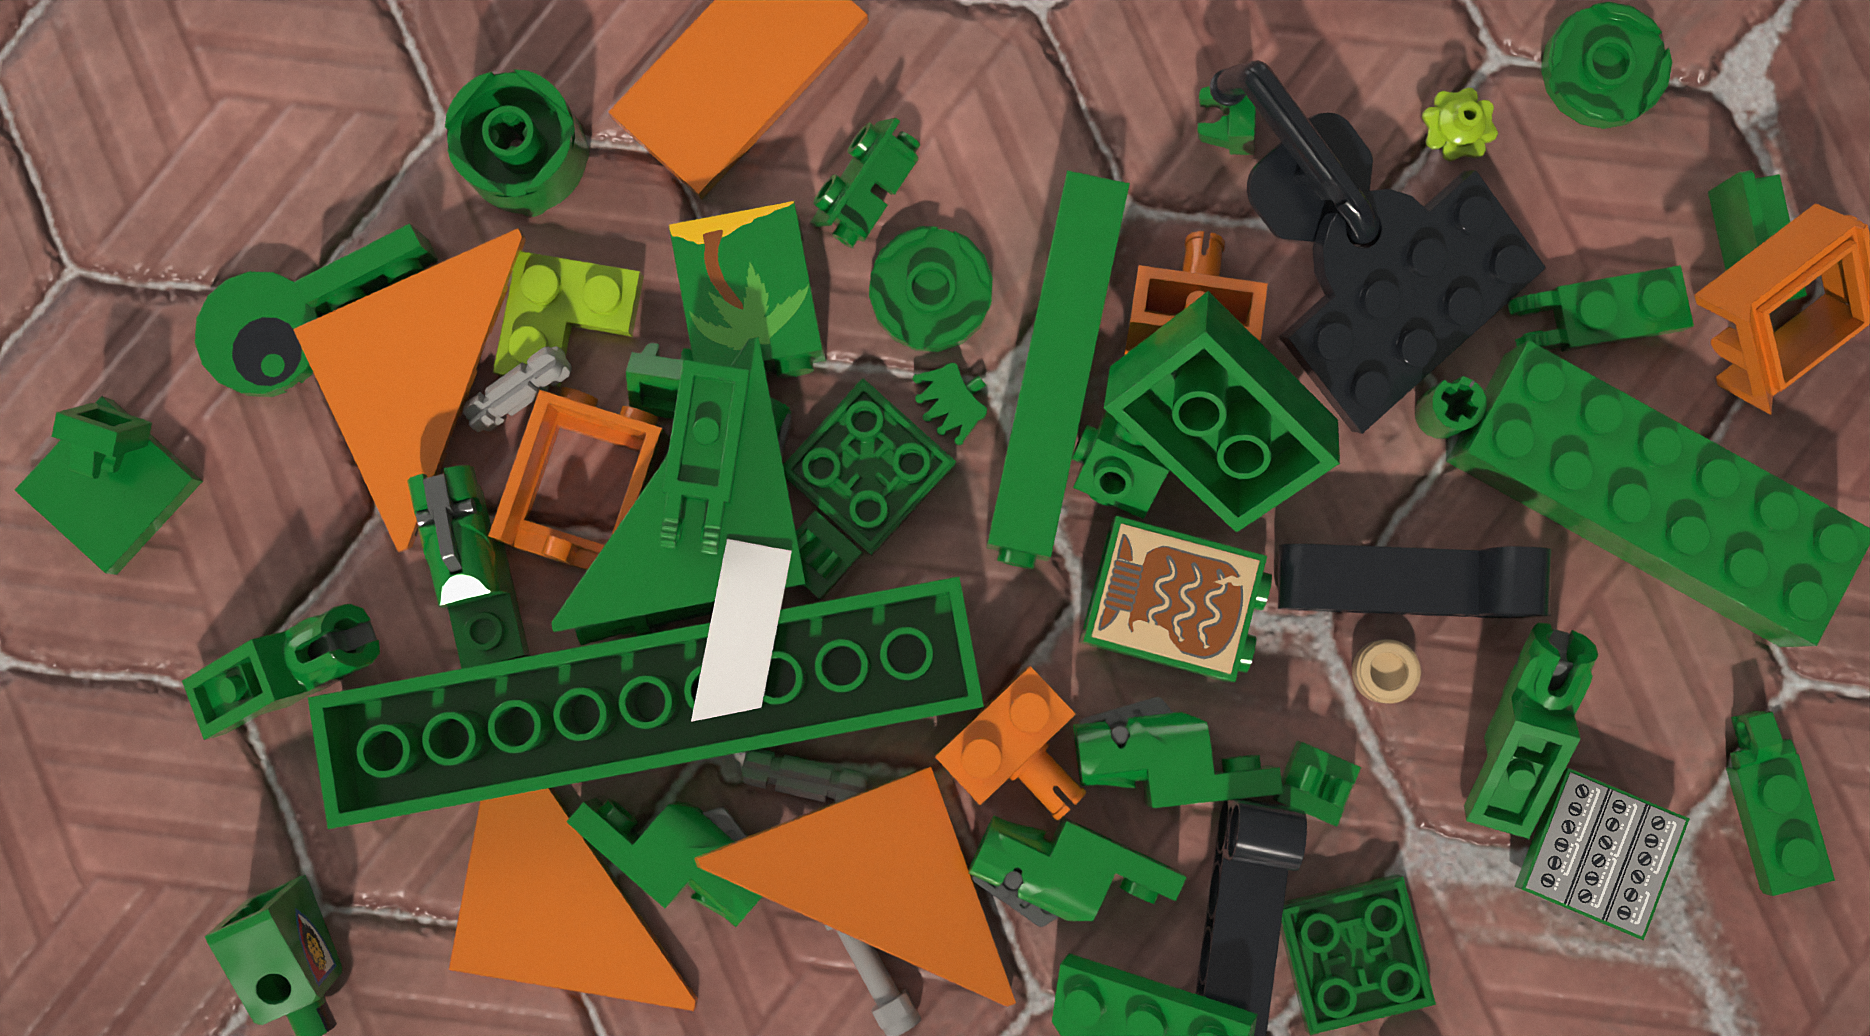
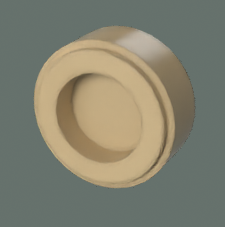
[1352,639,1421,703]

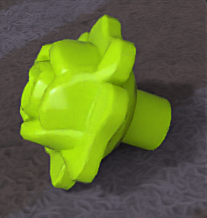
[1422,87,1498,162]

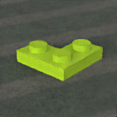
[493,251,644,387]

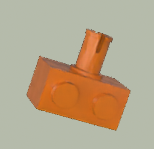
[1124,231,1268,355]
[935,666,1087,821]

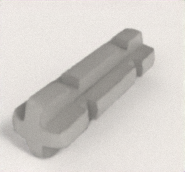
[463,346,572,432]
[741,749,868,802]

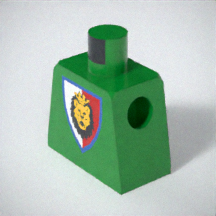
[205,874,342,1036]

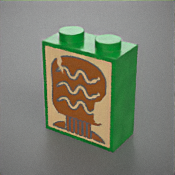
[1079,516,1272,682]

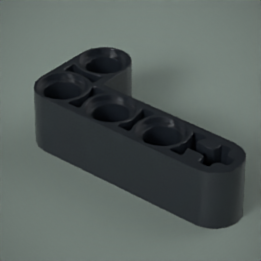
[1278,544,1551,619]
[1195,798,1307,1036]

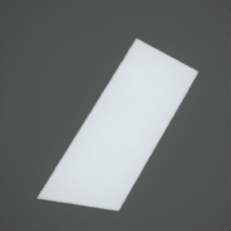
[691,539,792,722]

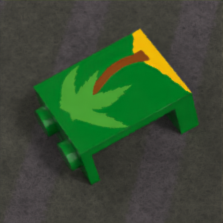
[669,201,826,378]

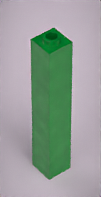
[986,170,1130,569]

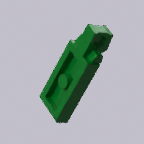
[1726,711,1835,896]

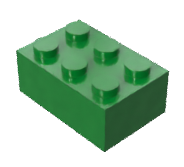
[1104,291,1340,532]

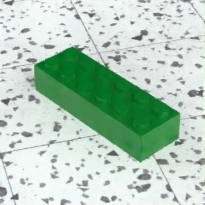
[1446,340,1870,647]

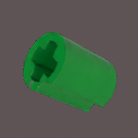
[1415,376,1487,439]

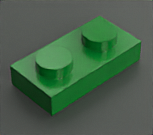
[295,223,438,315]

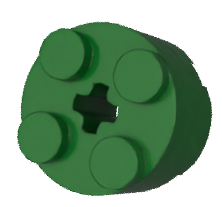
[445,69,590,217]

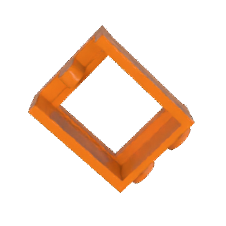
[1694,203,1870,415]
[488,387,670,571]

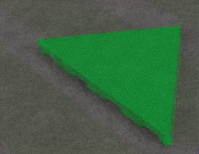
[551,337,805,632]

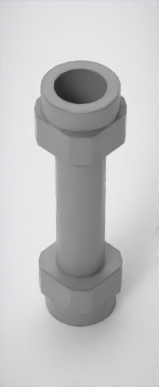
[824,925,922,1036]

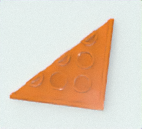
[293,228,526,552]
[694,767,1016,1007]
[449,787,698,1011]

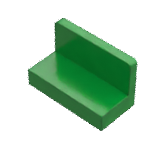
[1708,170,1807,303]

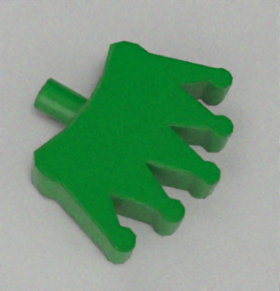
[912,363,988,446]

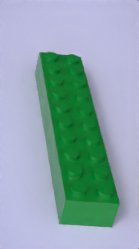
[308,576,984,829]

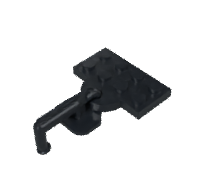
[1209,60,1546,434]

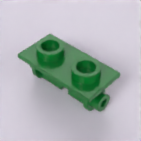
[809,117,921,248]

